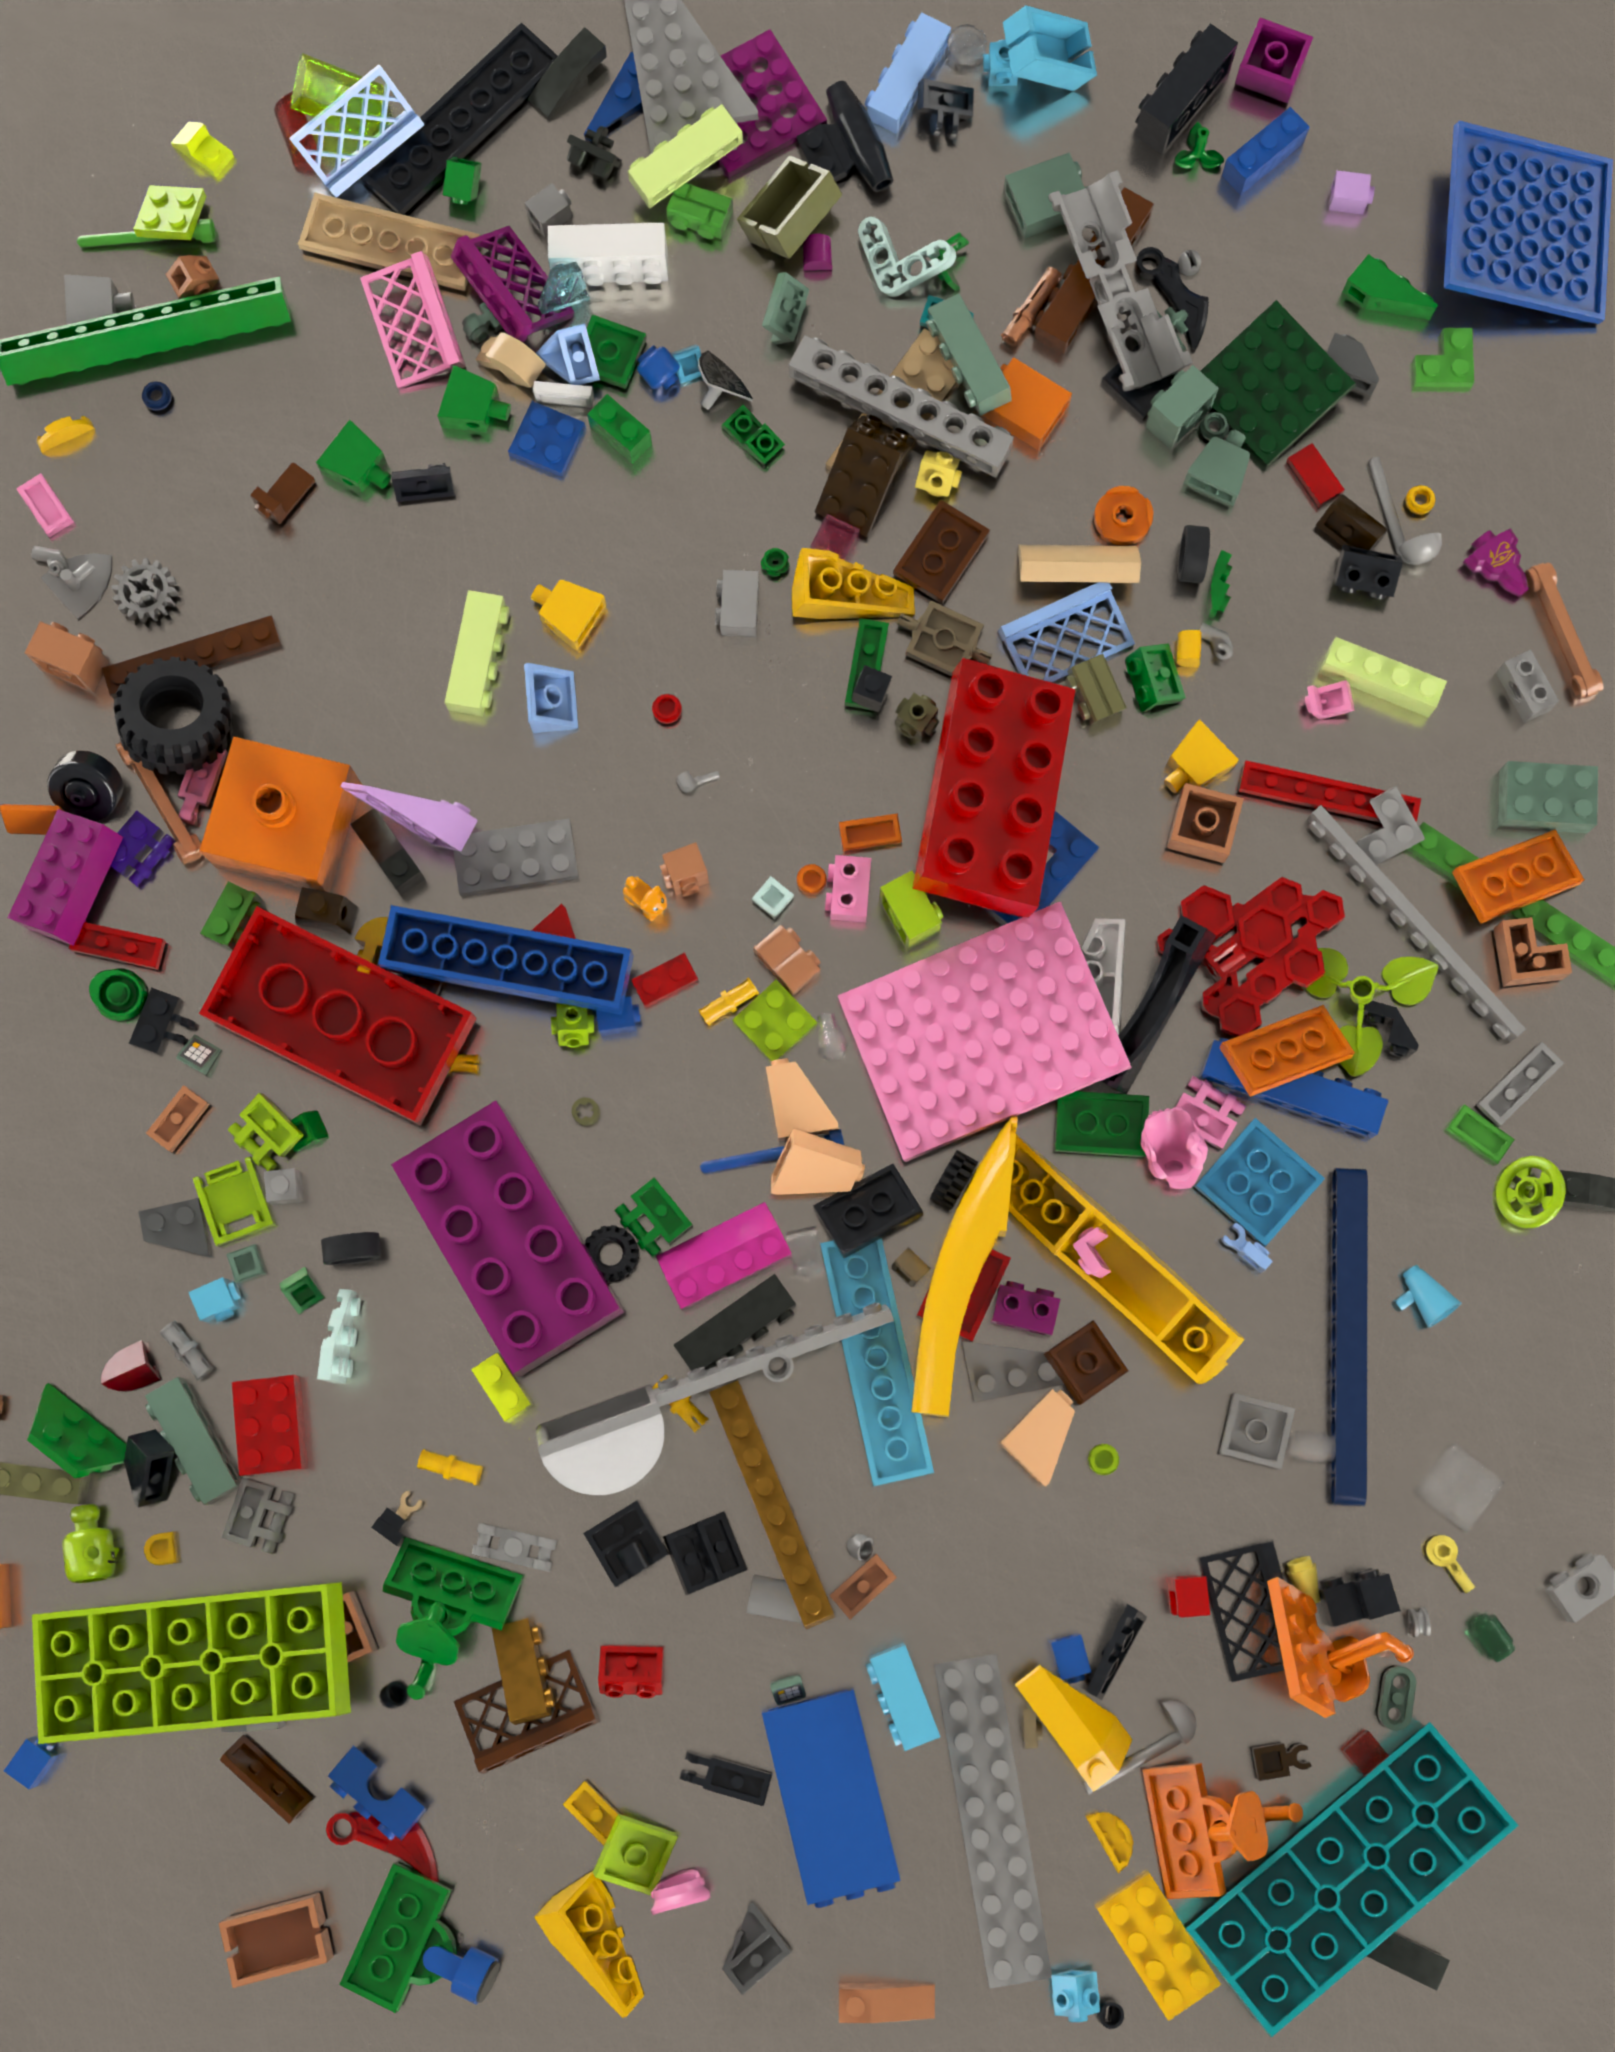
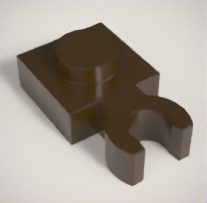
[1252,1743,1311,1781]

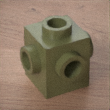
[895,693,939,742]

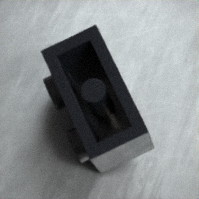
[1334,545,1403,599]

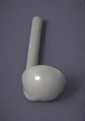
[1368,457,1442,565]
[1082,1700,1197,1795]

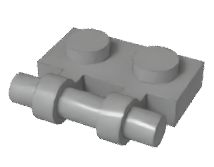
[221,1478,294,1554]

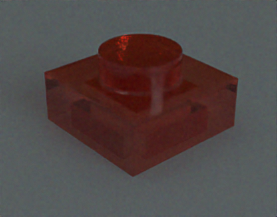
[1343,1730,1389,1776]

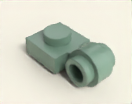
[462,302,503,343]

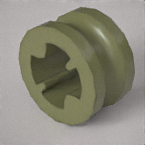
[571,1097,600,1126]

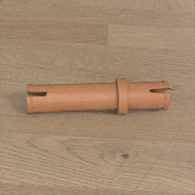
[1001,267,1063,346]

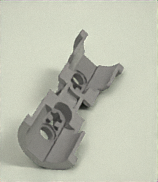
[1048,170,1193,391]

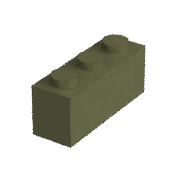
[0,1462,91,1504]

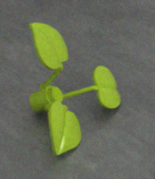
[1304,948,1439,1077]

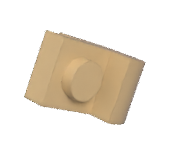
[475,332,546,388]

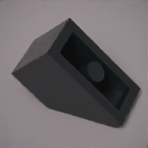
[124,1429,174,1508]

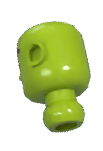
[62,1504,119,1583]

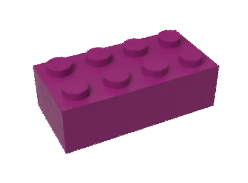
[7,809,123,946]

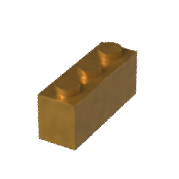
[491,1618,555,1725]

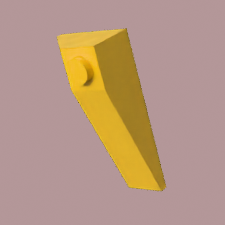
[792,548,915,619]
[1015,1665,1133,1792]
[534,1871,644,2018]

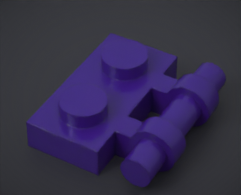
[110,810,176,887]

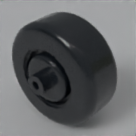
[47,750,123,822]

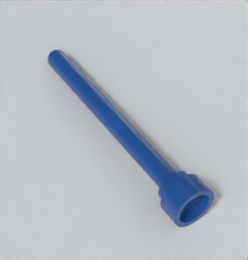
[700,1129,844,1173]

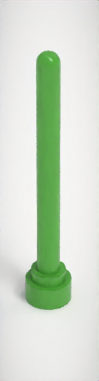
[77,218,216,248]

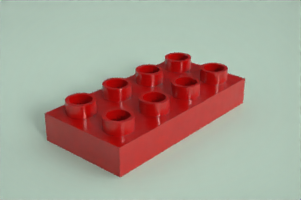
[912,658,1076,918]
[199,906,477,1126]

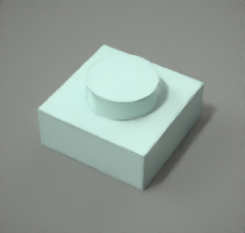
[752,876,794,919]

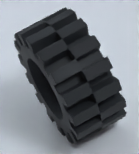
[930,1150,978,1209]
[585,1225,639,1282]

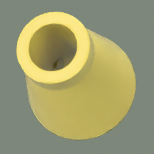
[1286,1556,1321,1604]

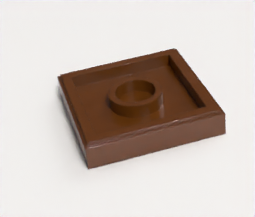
[1044,1320,1129,1405]

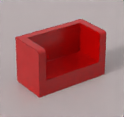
[1167,1575,1210,1618]

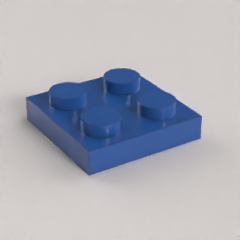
[508,401,586,477]

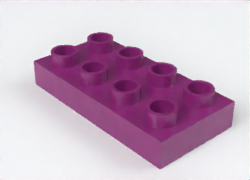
[391,1100,625,1377]

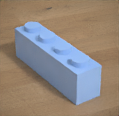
[865,12,951,134]

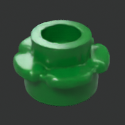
[761,548,790,577]

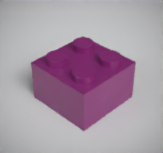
[1235,17,1313,103]

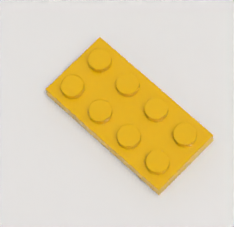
[1096,1872,1221,2021]

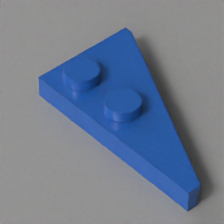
[584,52,642,141]

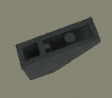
[350,808,425,896]
[1549,1170,1615,1212]

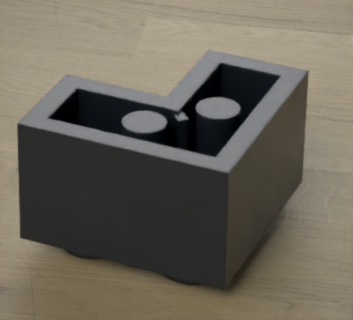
[1319,1568,1401,1627]

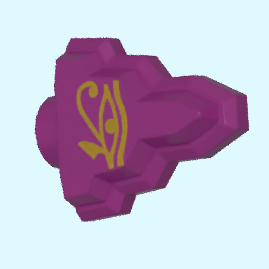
[1463,528,1529,597]

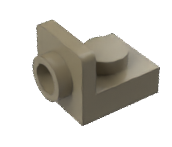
[1020,1702,1043,1749]

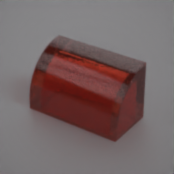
[274,90,317,166]

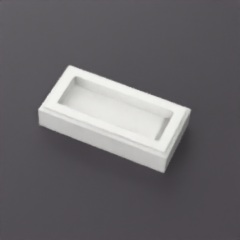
[533,381,594,408]

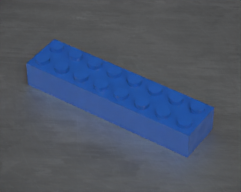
[378,905,634,1015]

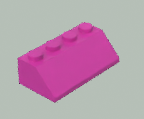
[656,1202,792,1311]

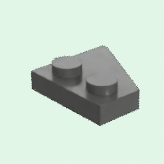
[138,1198,212,1257]
[722,1902,792,1995]

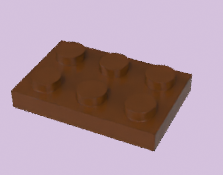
[893,500,990,604]

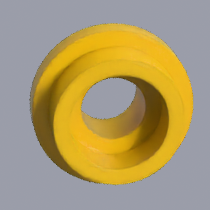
[1405,485,1436,515]

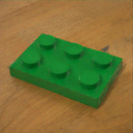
[1054,1091,1150,1158]

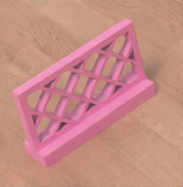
[360,251,466,389]

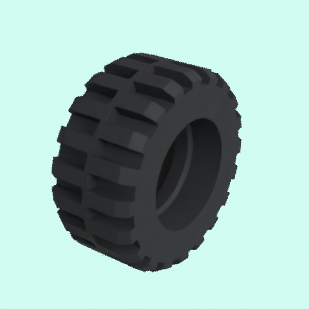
[114,657,233,775]

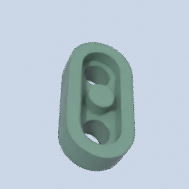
[1378,1666,1417,1731]

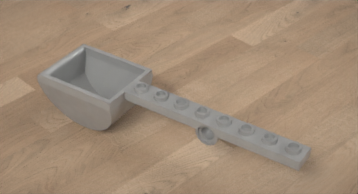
[536,1303,894,1495]

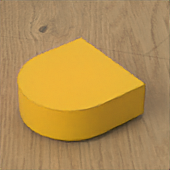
[144,1531,179,1565]

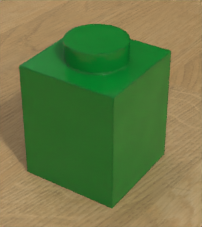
[443,157,482,205]

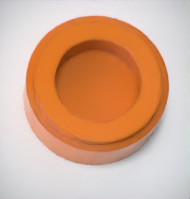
[797,864,827,896]

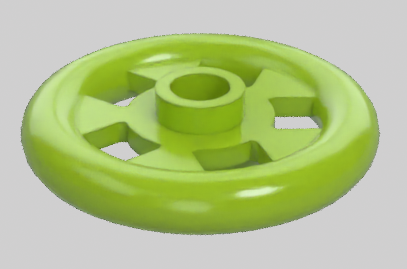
[1496,1156,1566,1228]

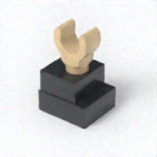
[371,1491,423,1547]

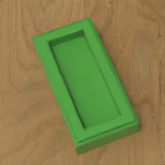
[1445,1104,1515,1165]

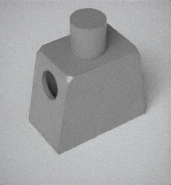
[64,275,135,324]

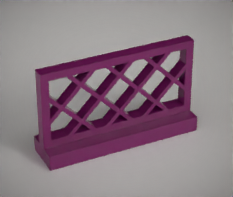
[450,226,575,342]

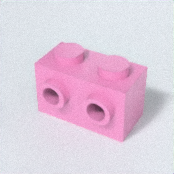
[825,855,871,923]

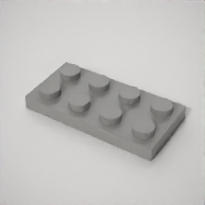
[453,818,579,896]

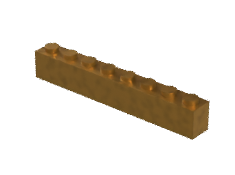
[709,1380,835,1630]

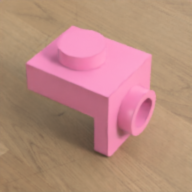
[1305,680,1355,720]
[1073,1227,1111,1279]

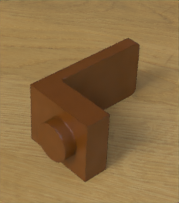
[250,463,315,524]

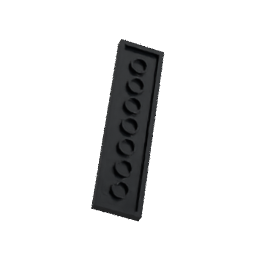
[361,23,558,215]

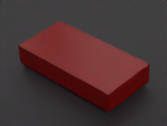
[1287,443,1345,508]

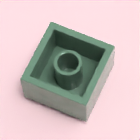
[1146,365,1219,450]

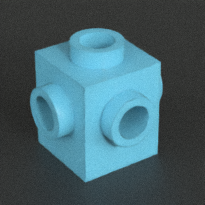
[983,40,1018,86]
[1051,1970,1100,2022]

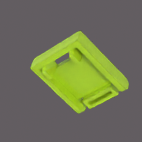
[193,1156,276,1247]

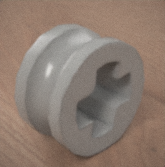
[1408,1607,1431,1637]

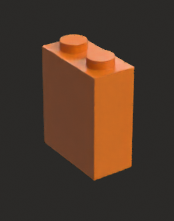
[982,357,1072,450]

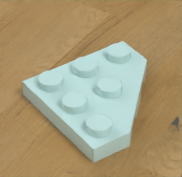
[317,1289,360,1384]

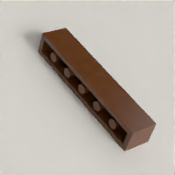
[1033,187,1154,355]

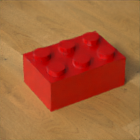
[232,1375,308,1476]

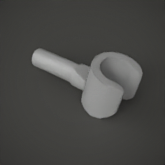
[676,771,720,793]

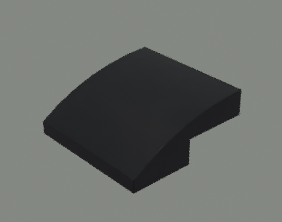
[663,1511,747,1595]

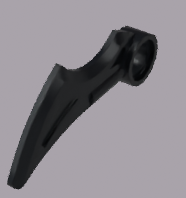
[1135,247,1209,351]

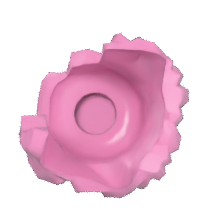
[1141,1107,1208,1189]

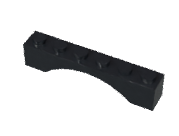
[1101,915,1216,1094]

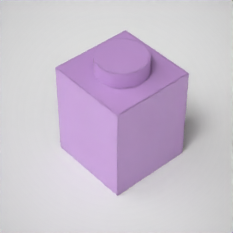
[1329,170,1375,215]

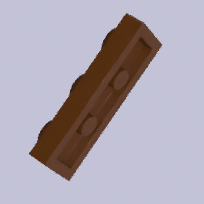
[220,1735,313,1824]

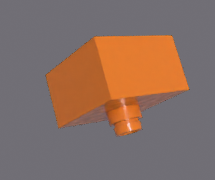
[199,736,362,893]

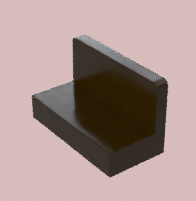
[1316,494,1388,550]

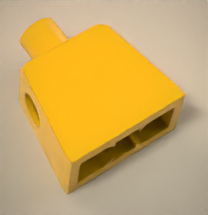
[531,580,606,651]
[1164,719,1239,793]

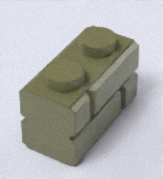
[1066,654,1127,725]

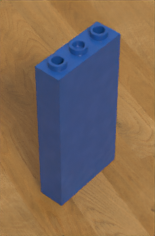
[762,1688,901,1908]

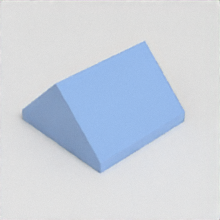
[524,663,578,733]

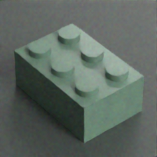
[1498,761,1598,833]

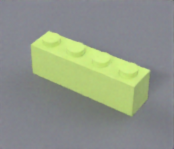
[628,104,743,209]
[445,590,509,717]
[1319,637,1447,718]

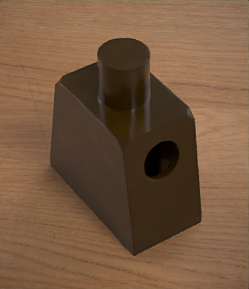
[295,887,358,936]

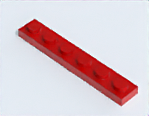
[1238,760,1421,823]

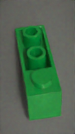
[1342,254,1438,320]

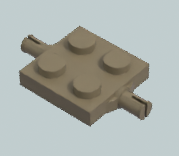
[897,601,993,676]

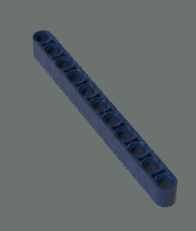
[1331,1168,1368,1506]

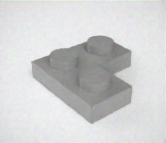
[1357,786,1425,865]

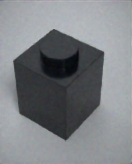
[851,665,892,712]

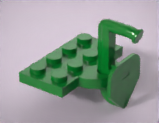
[382,1537,523,1700]

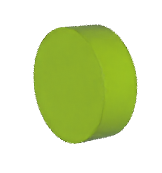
[1087,1444,1119,1475]

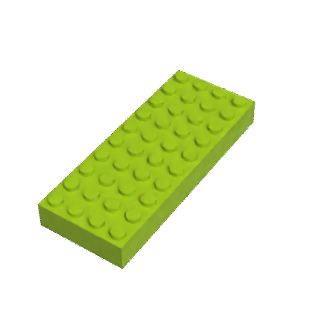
[32,1582,351,1744]

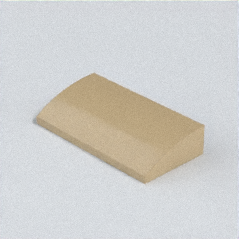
[1018,545,1141,583]

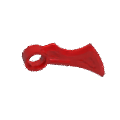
[326,1811,438,1882]

